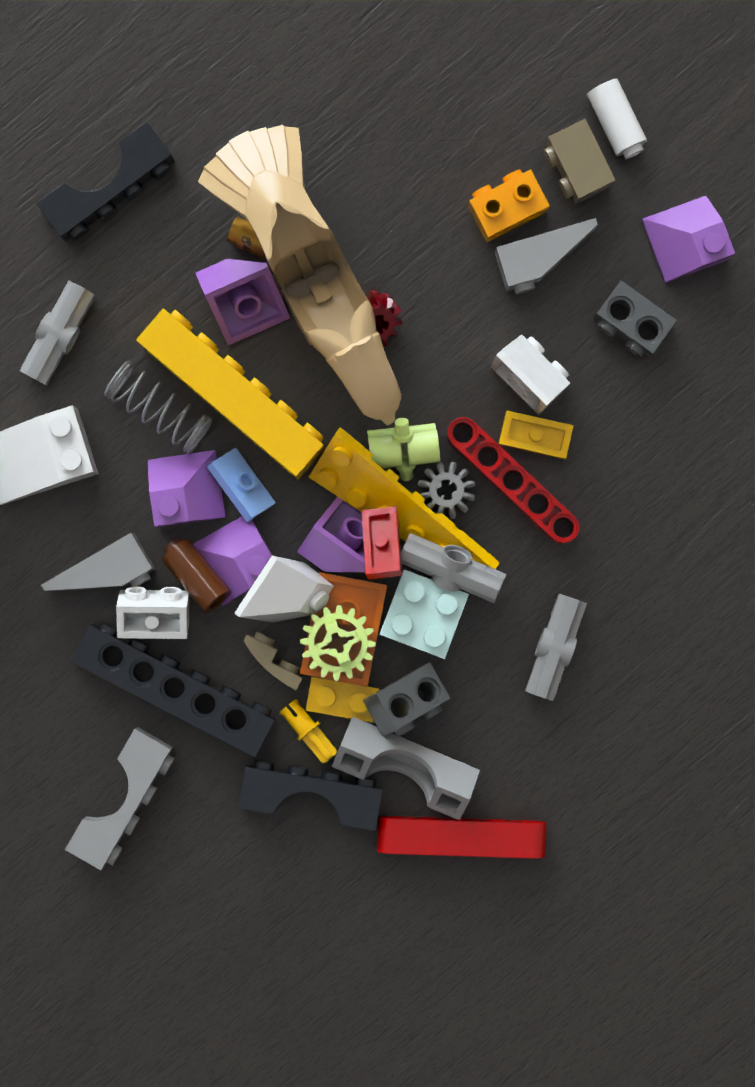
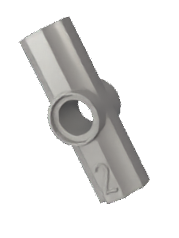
[20,280,96,386]
[401,533,507,603]
[525,594,587,701]

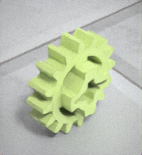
[300,605,376,681]

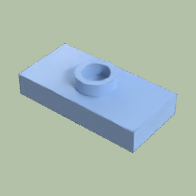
[207,448,276,523]

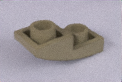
[244,632,303,690]

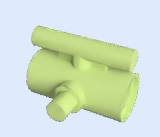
[367,418,440,481]

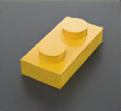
[499,410,574,460]
[305,676,379,723]

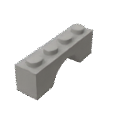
[332,717,480,820]
[65,727,175,870]

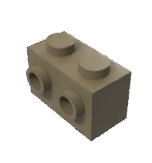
[544,119,616,205]

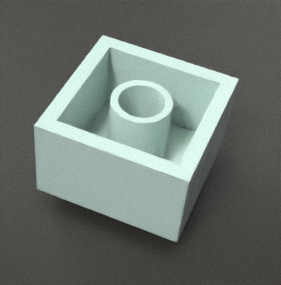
[379,570,469,659]

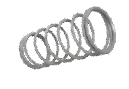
[104,361,213,454]

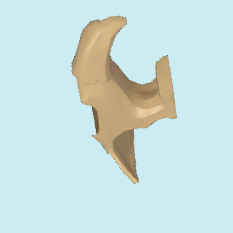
[198,125,402,425]

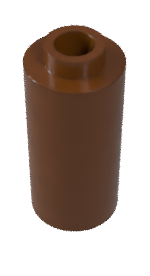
[162,538,232,613]

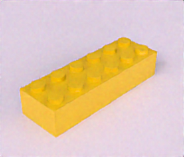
[136,308,325,481]

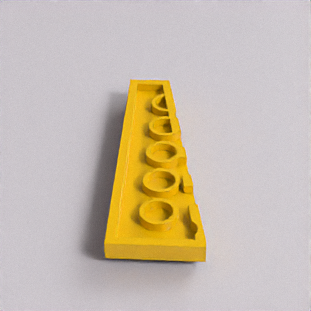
[309,427,500,570]

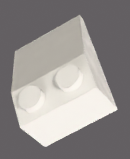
[491,334,570,415]
[0,405,99,505]

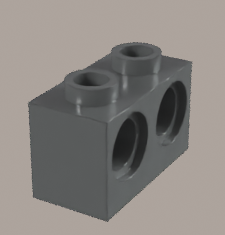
[594,280,677,358]
[363,662,450,737]

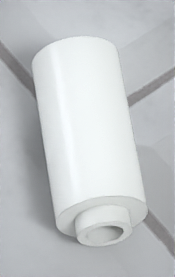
[587,79,647,159]

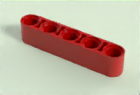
[446,417,579,544]
[377,816,547,858]

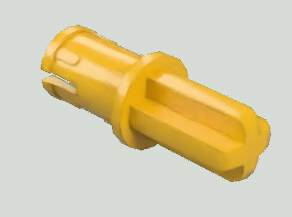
[280,699,337,764]

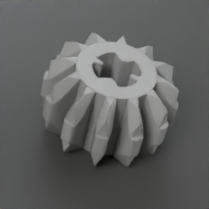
[418,462,475,519]

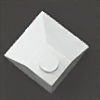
[235,555,334,622]

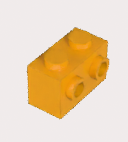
[468,169,550,243]

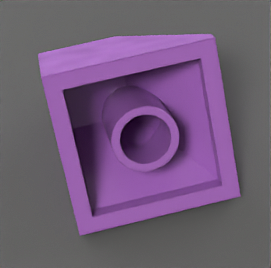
[642,196,735,283]
[196,259,290,346]
[148,450,226,528]
[297,496,365,572]
[193,516,273,606]

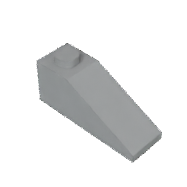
[495,218,598,294]
[41,533,155,591]

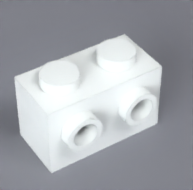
[116,586,189,639]

